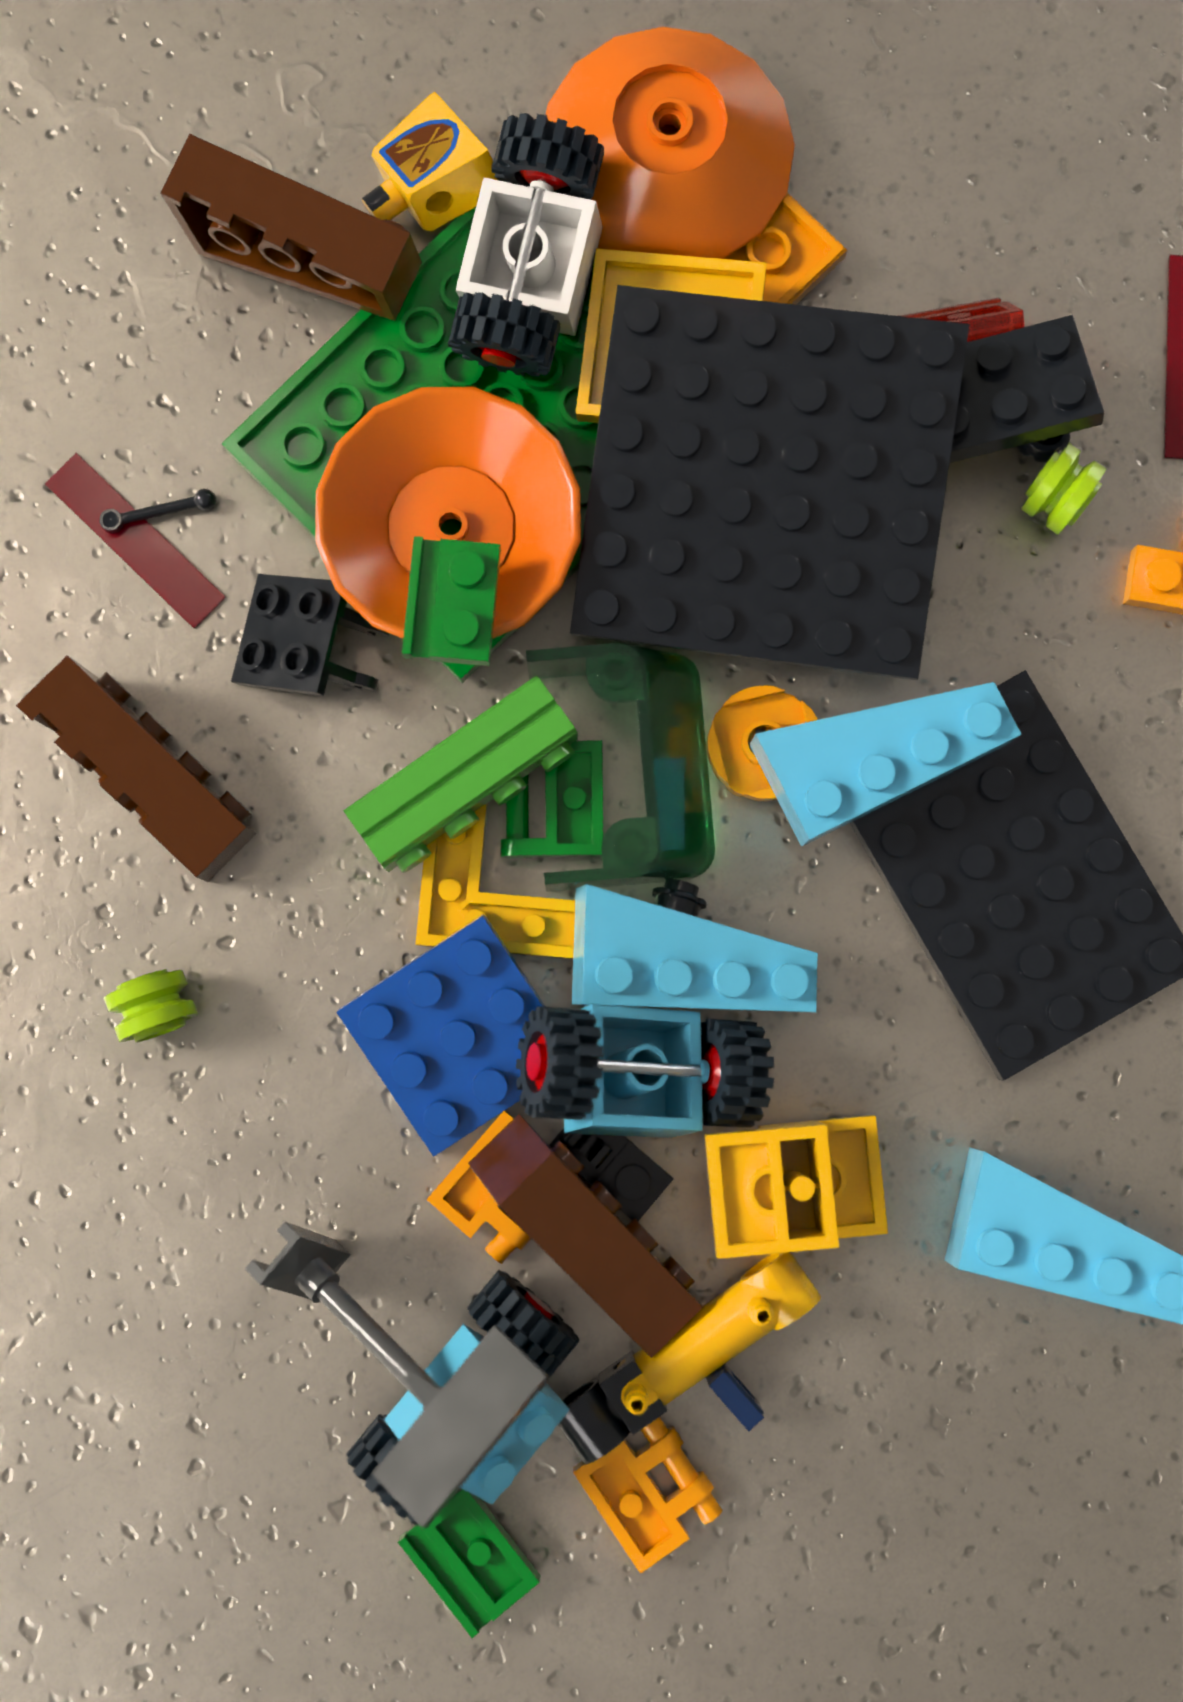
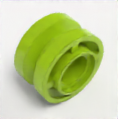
[1021,442,1107,535]
[104,969,198,1043]

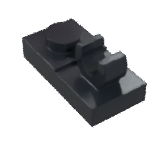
[549,1127,674,1221]

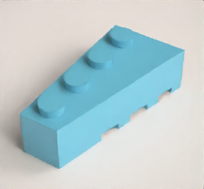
[749,682,1022,847]
[572,884,818,1012]
[944,1147,1183,1325]

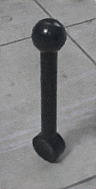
[99,489,216,533]

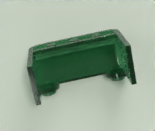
[526,643,715,892]

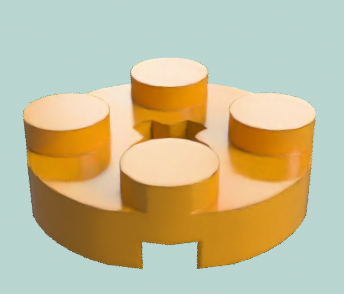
[706,685,818,802]

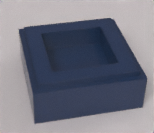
[706,1363,764,1432]

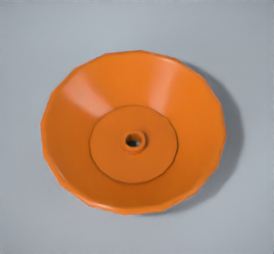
[546,26,795,259]
[315,387,581,639]

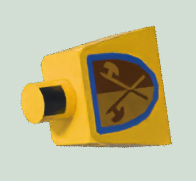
[361,91,497,231]

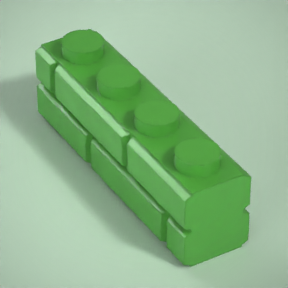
[343,675,578,873]

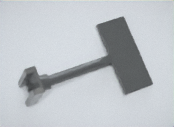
[245,1221,550,1528]

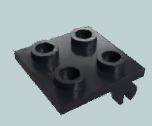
[231,574,390,696]

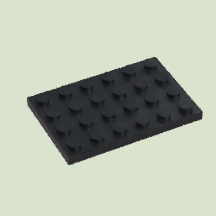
[850,670,1183,1081]

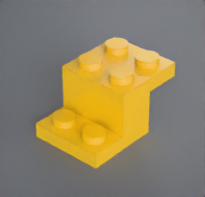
[704,1115,888,1259]

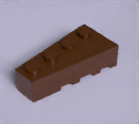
[468,1114,703,1358]

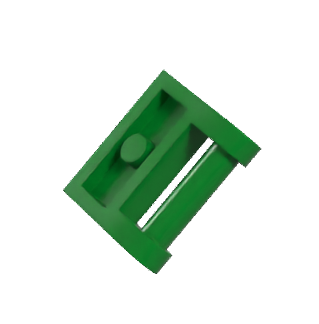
[500,740,604,859]

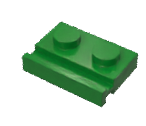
[402,536,501,666]
[398,1488,541,1638]

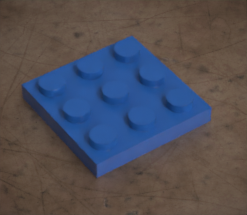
[336,914,546,1157]

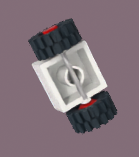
[448,113,604,377]

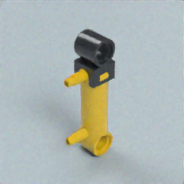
[558,1252,821,1465]

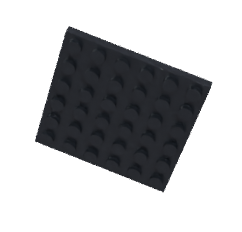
[570,285,970,680]

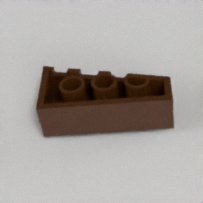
[160,134,422,321]
[16,655,257,882]

